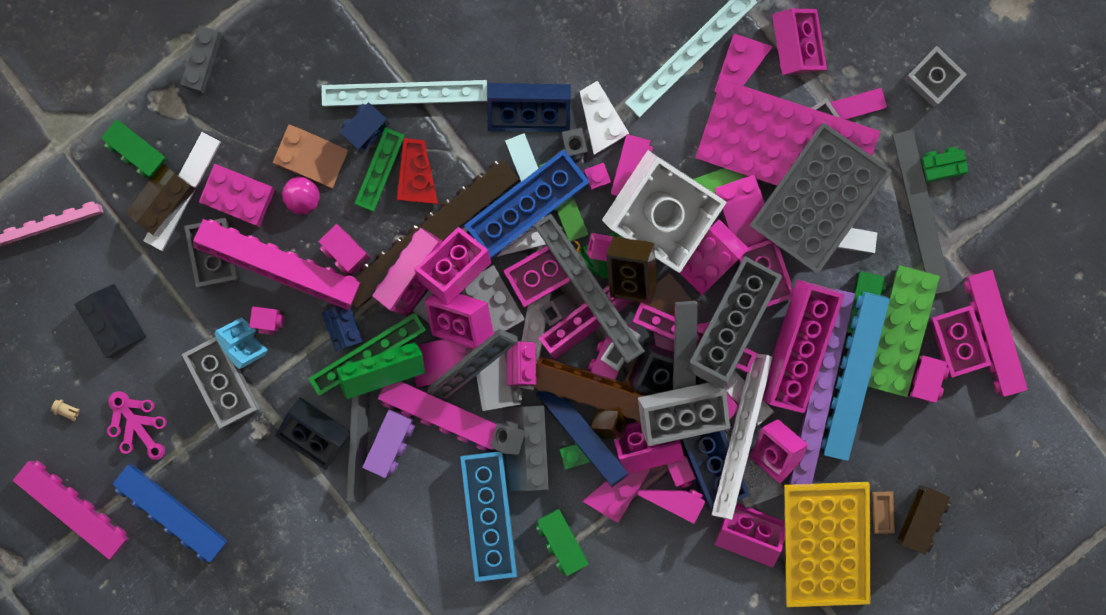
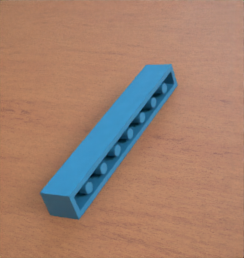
[820,291,890,461]

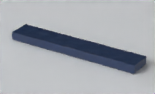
[536,391,628,488]

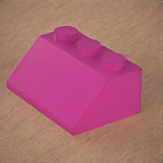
[772,8,827,75]
[715,503,785,568]

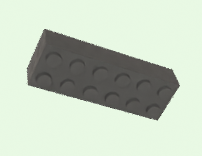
[685,256,782,389]

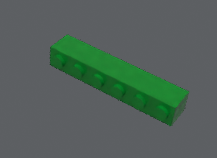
[308,313,427,396]

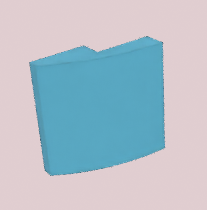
[215,318,268,369]

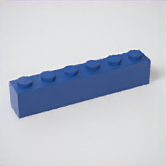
[112,464,229,562]

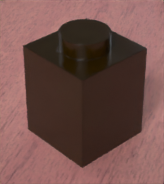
[591,410,628,440]

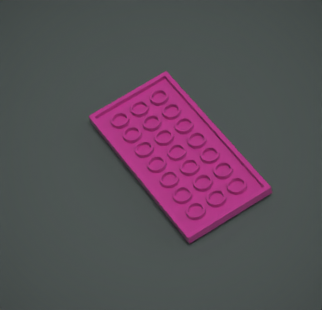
[695,79,881,186]

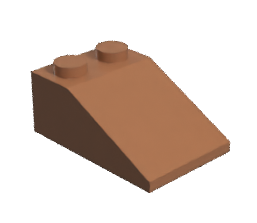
[273,125,349,188]

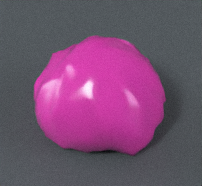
[282,176,320,215]

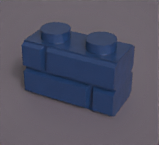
[322,306,363,352]

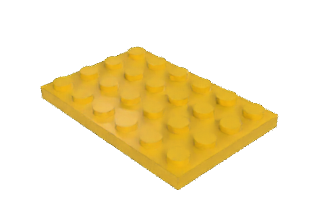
[784,482,870,607]

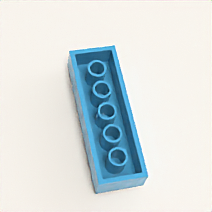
[460,451,517,582]

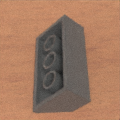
[503,406,549,491]

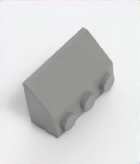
[472,349,522,411]

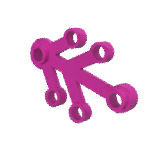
[107,391,167,460]

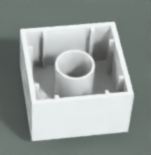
[602,150,726,273]

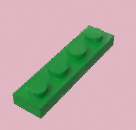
[355,127,405,212]

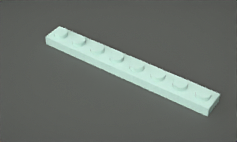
[625,0,757,118]
[322,80,487,107]

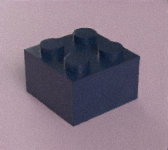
[340,102,390,154]

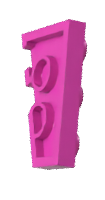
[714,34,773,94]
[582,469,650,523]

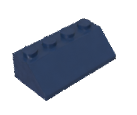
[487,83,571,132]
[680,430,750,512]

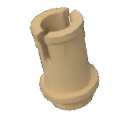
[51,400,80,422]

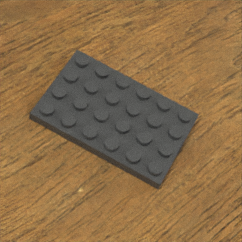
[750,122,893,274]

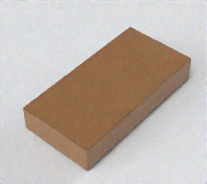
[871,491,895,534]

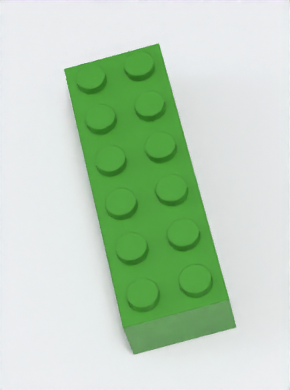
[867,265,940,397]

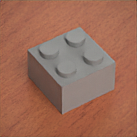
[904,46,967,107]

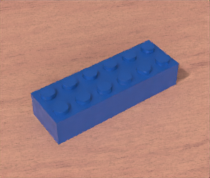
[464,149,589,261]

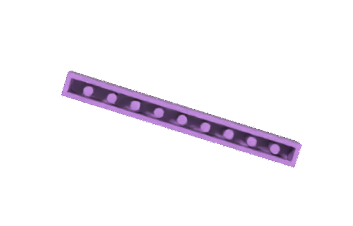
[787,289,855,485]

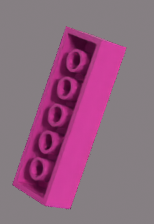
[762,279,844,413]

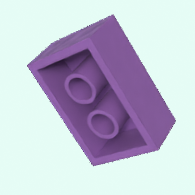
[362,410,416,478]

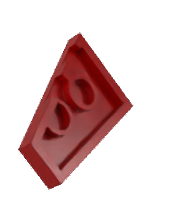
[397,138,438,205]

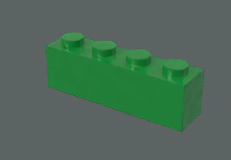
[336,342,425,399]

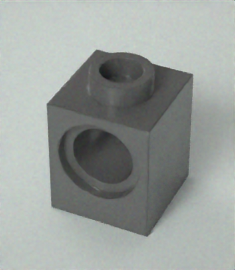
[562,128,588,161]
[490,421,526,455]

